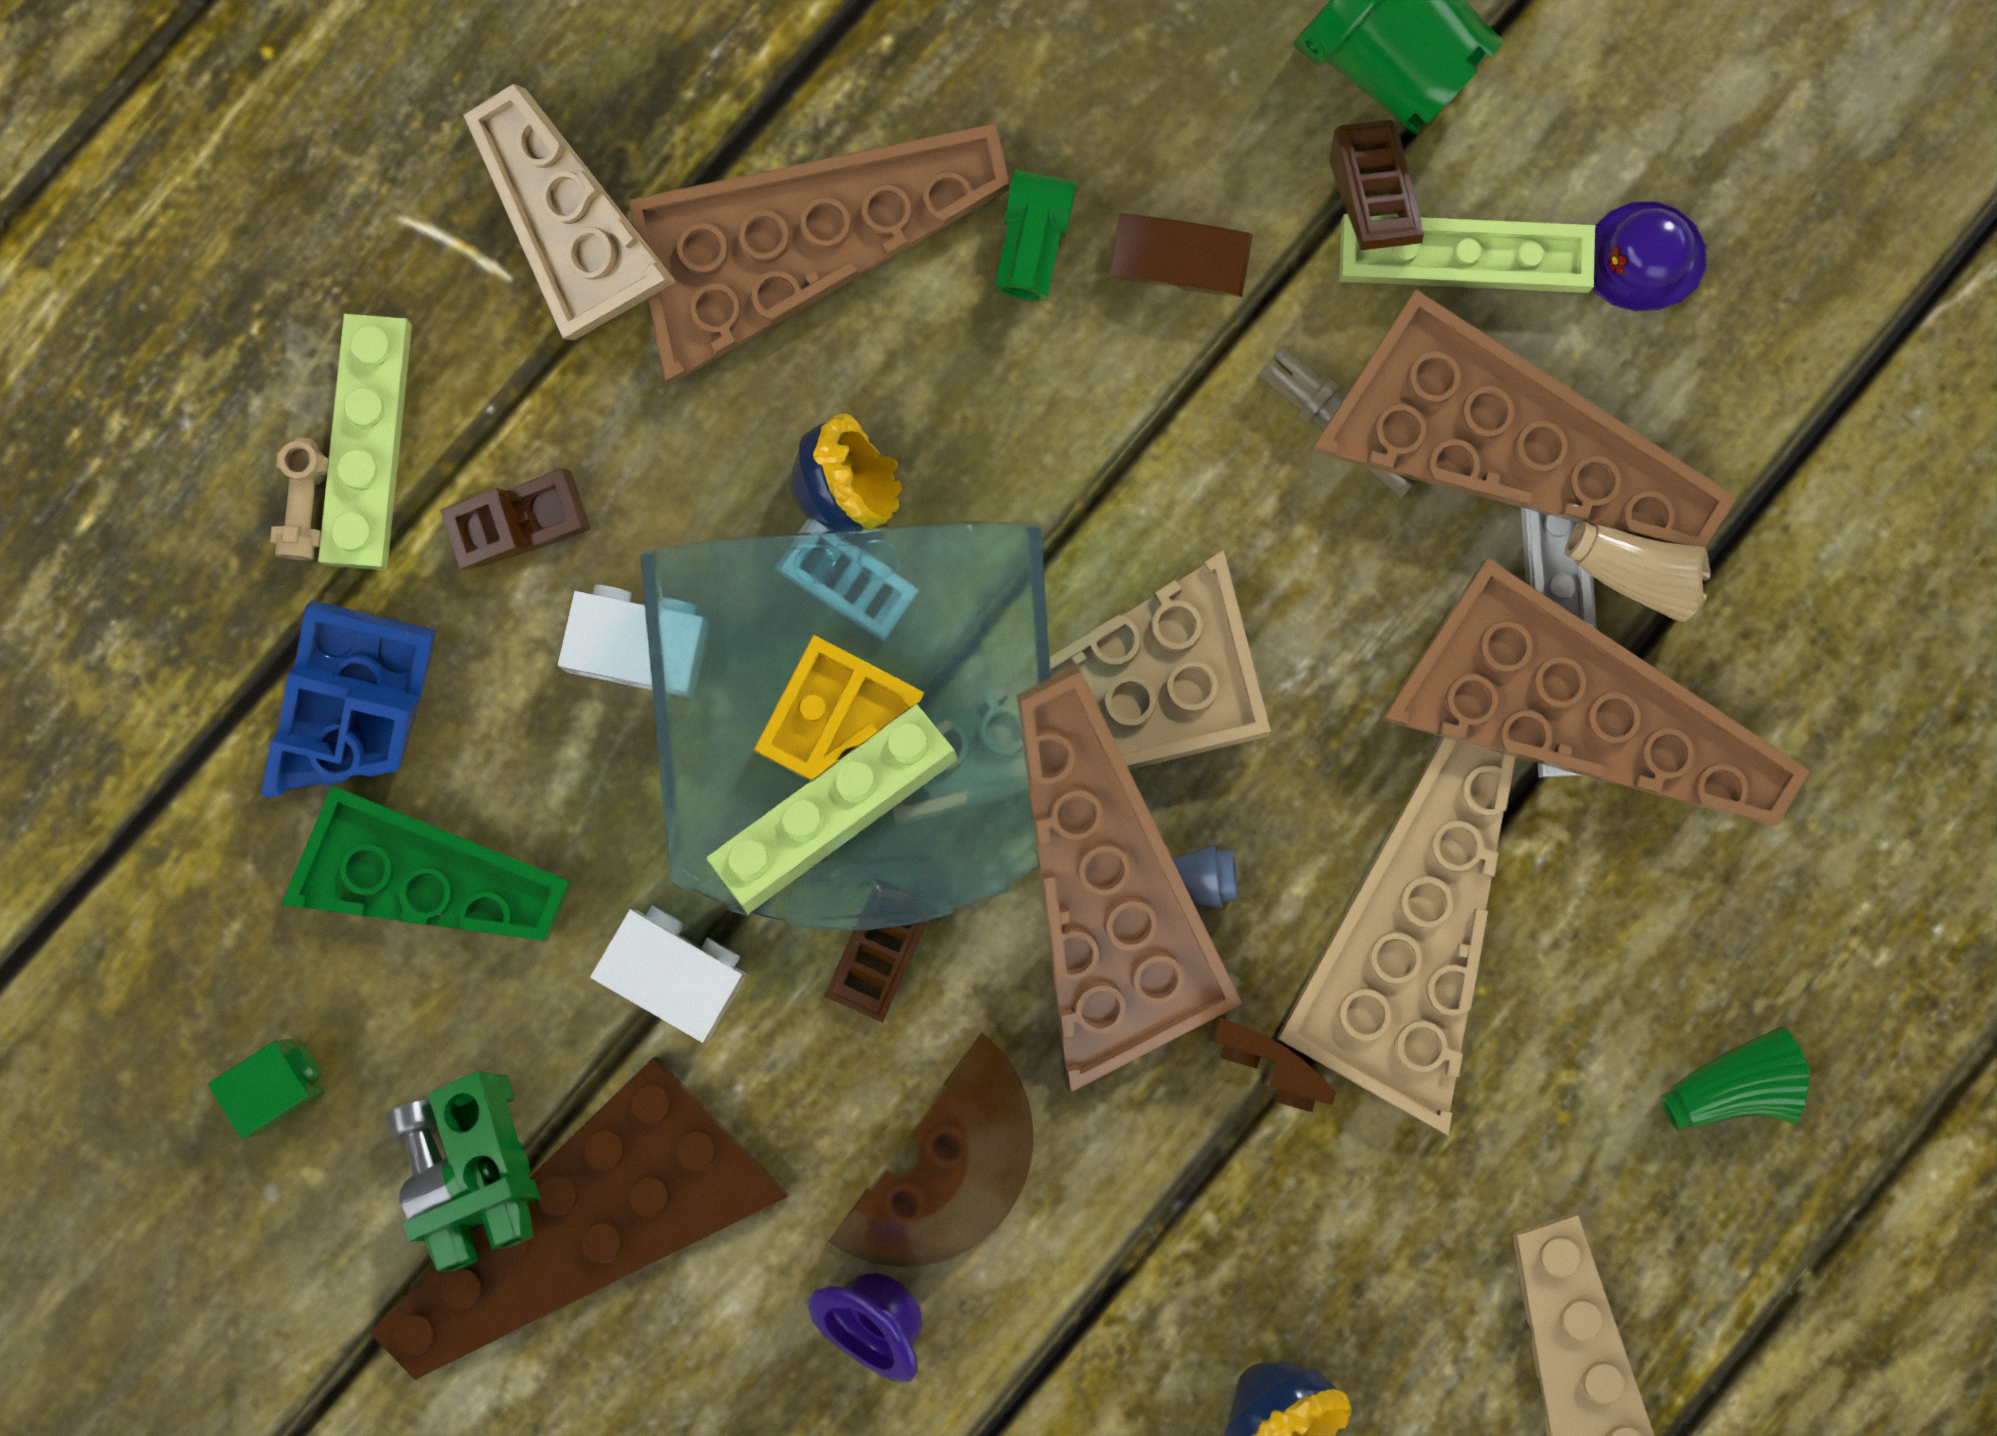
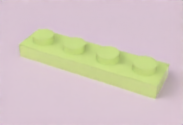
[1339,214,1595,293]
[318,314,412,570]
[706,704,958,914]

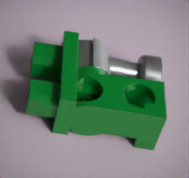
[384,1071,541,1272]

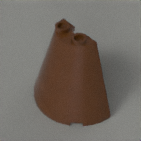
[828,1032,1033,1267]

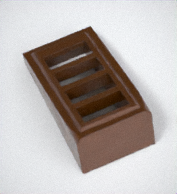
[1329,120,1424,250]
[824,879,935,1023]

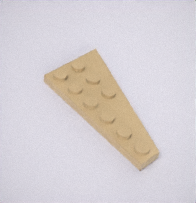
[892,550,1271,825]
[1275,737,1516,1136]

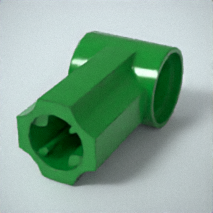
[995,169,1077,302]

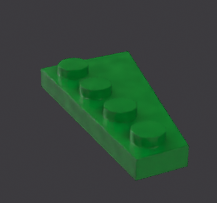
[281,785,573,941]

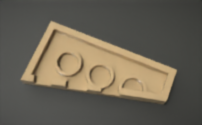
[464,84,676,340]

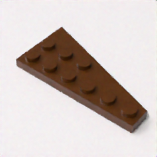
[370,1056,789,1380]

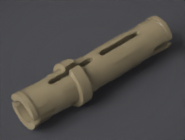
[1257,345,1417,499]

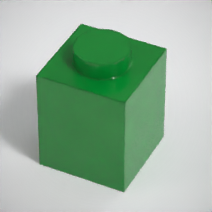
[207,1039,325,1139]

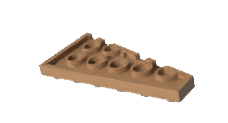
[1016,665,1242,1092]

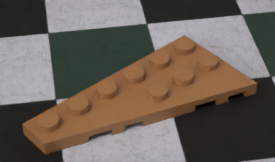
[628,123,1009,387]
[1310,289,1737,548]
[1380,558,1811,826]

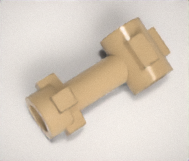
[270,438,329,561]

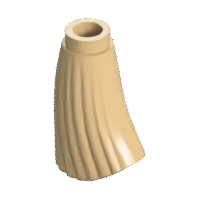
[1565,521,1711,622]

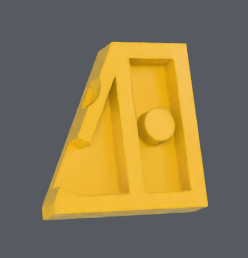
[753,635,925,781]

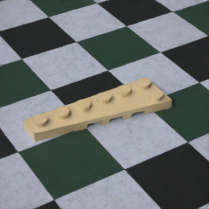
[1512,1212,1655,1436]

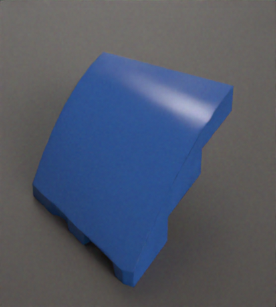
[261,600,437,798]

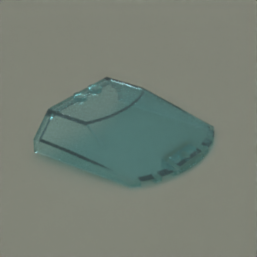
[640,521,1051,930]

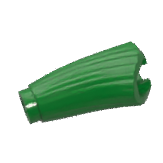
[1660,1026,1812,1131]

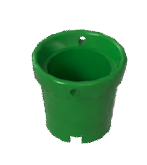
[1294,0,1504,135]

